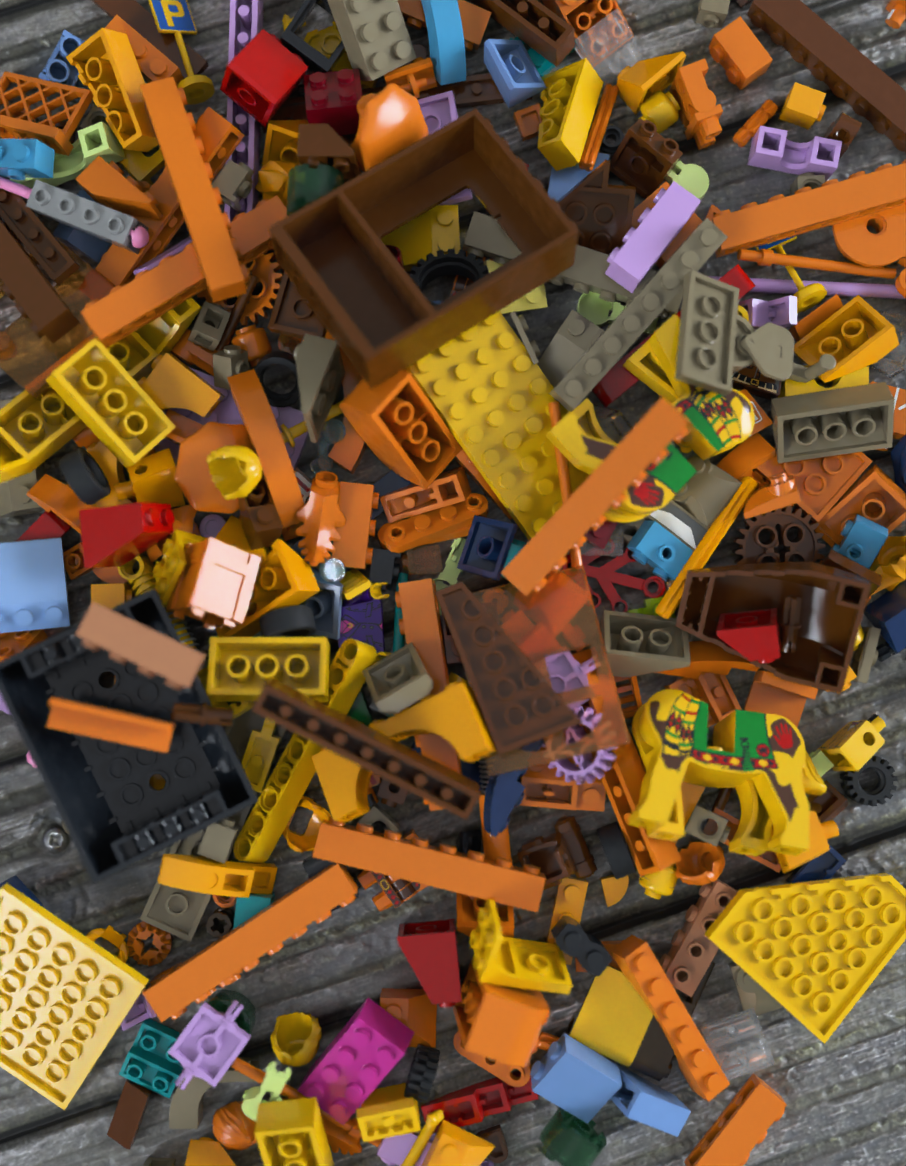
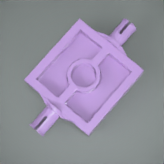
[534,646,601,710]
[168,1000,251,1090]

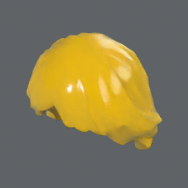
[206,446,262,500]
[270,1012,322,1067]

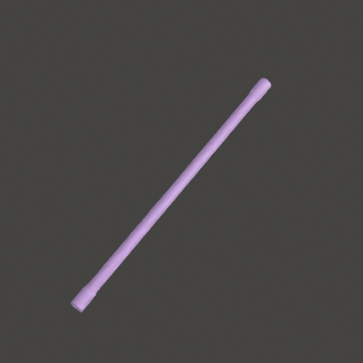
[708,276,906,299]

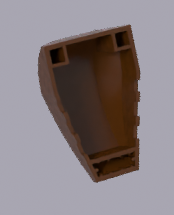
[675,562,871,694]

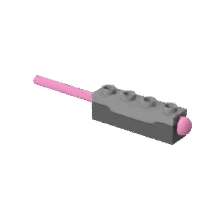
[0,176,149,254]

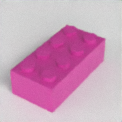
[298,998,414,1125]

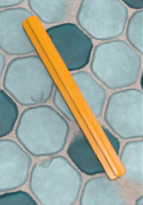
[655,476,758,619]

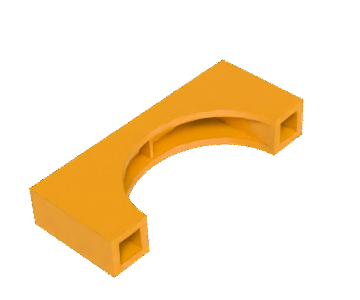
[66,353,225,508]
[312,682,497,823]

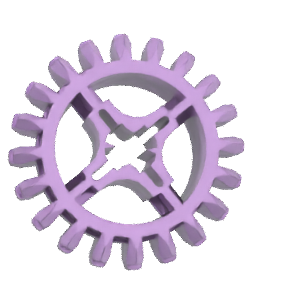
[542,706,619,785]

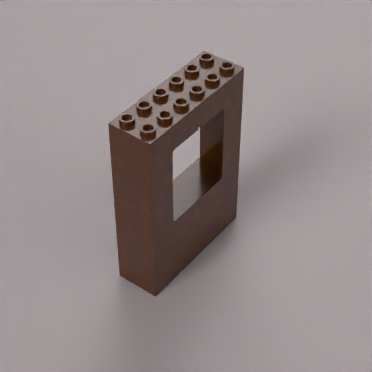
[269,108,579,389]

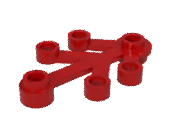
[559,539,665,612]

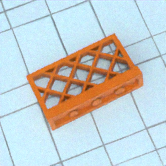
[0,71,94,156]

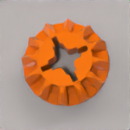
[126,921,172,967]

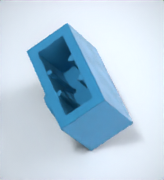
[0,139,55,180]
[832,514,888,569]
[626,520,694,581]

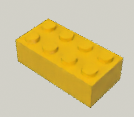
[207,637,330,702]
[255,1097,335,1166]

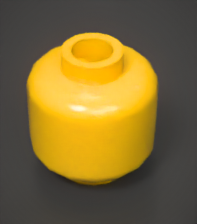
[638,91,681,134]

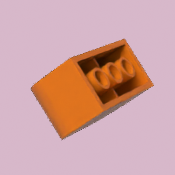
[339,370,462,489]
[453,956,550,1067]

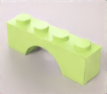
[10,122,126,189]

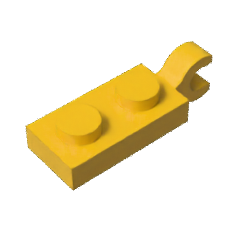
[241,718,281,793]

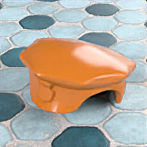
[350,83,429,172]
[174,421,263,514]

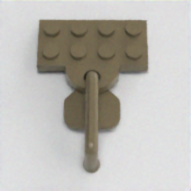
[675,270,836,396]

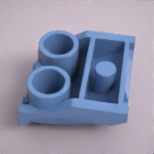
[38,29,93,108]

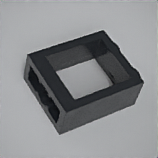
[280,0,346,73]

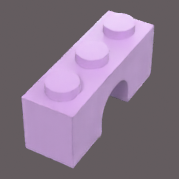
[747,125,842,180]

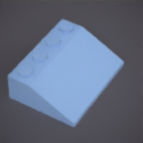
[0,537,70,633]

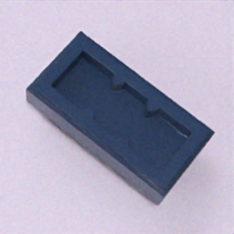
[786,844,847,884]

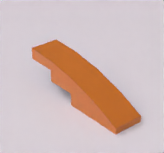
[655,641,759,679]

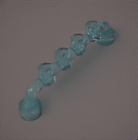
[310,419,346,583]

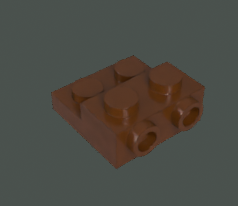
[609,118,683,199]

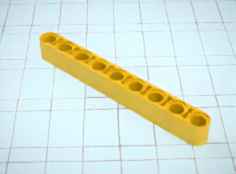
[233,638,377,863]

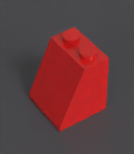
[220,29,308,127]
[79,502,174,568]
[397,918,462,1008]

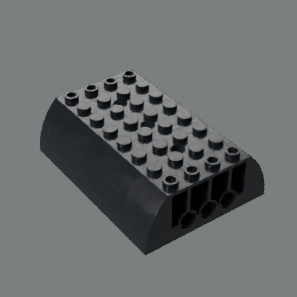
[0,588,259,884]

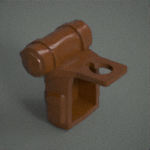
[517,816,598,890]

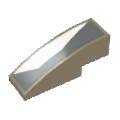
[644,500,709,551]

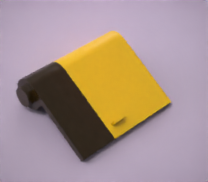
[565,965,694,1081]

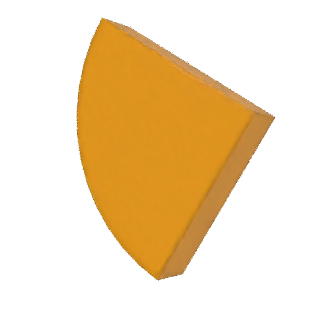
[600,875,629,907]

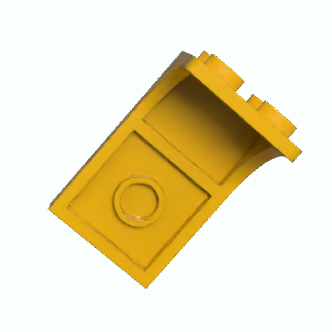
[470,899,572,994]

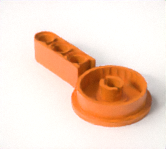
[832,204,906,268]

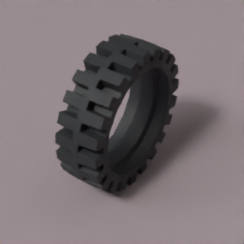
[409,249,489,306]

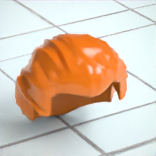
[676,841,726,886]
[212,1100,257,1151]

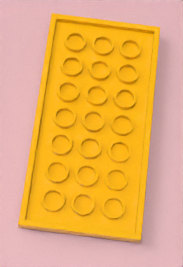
[405,311,588,541]

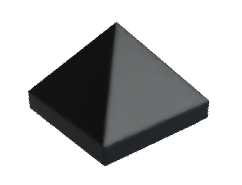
[456,829,481,854]

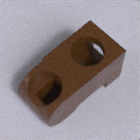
[823,112,862,159]

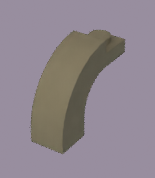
[169,1057,259,1129]

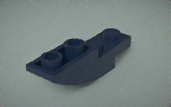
[483,738,544,837]

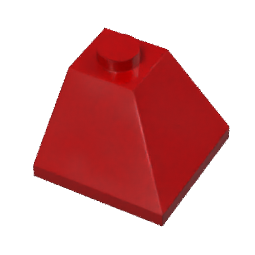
[716,608,781,663]

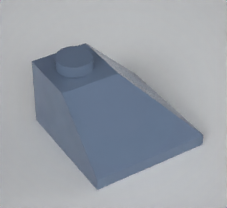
[300,568,343,640]

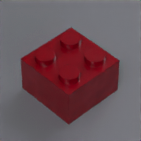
[304,68,363,136]

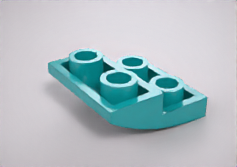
[119,1018,184,1098]

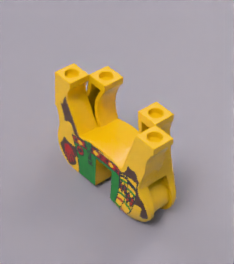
[546,314,755,523]
[628,689,827,857]

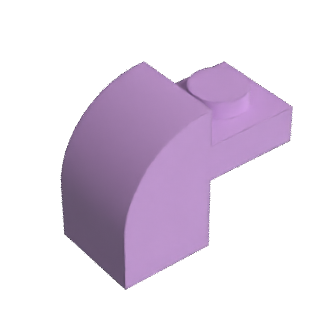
[738,295,797,330]

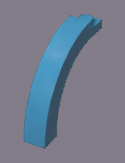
[421,0,466,85]

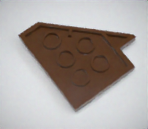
[557,160,636,255]

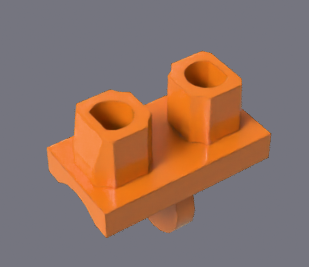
[383,57,437,98]

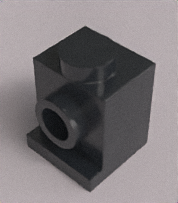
[369,548,402,591]

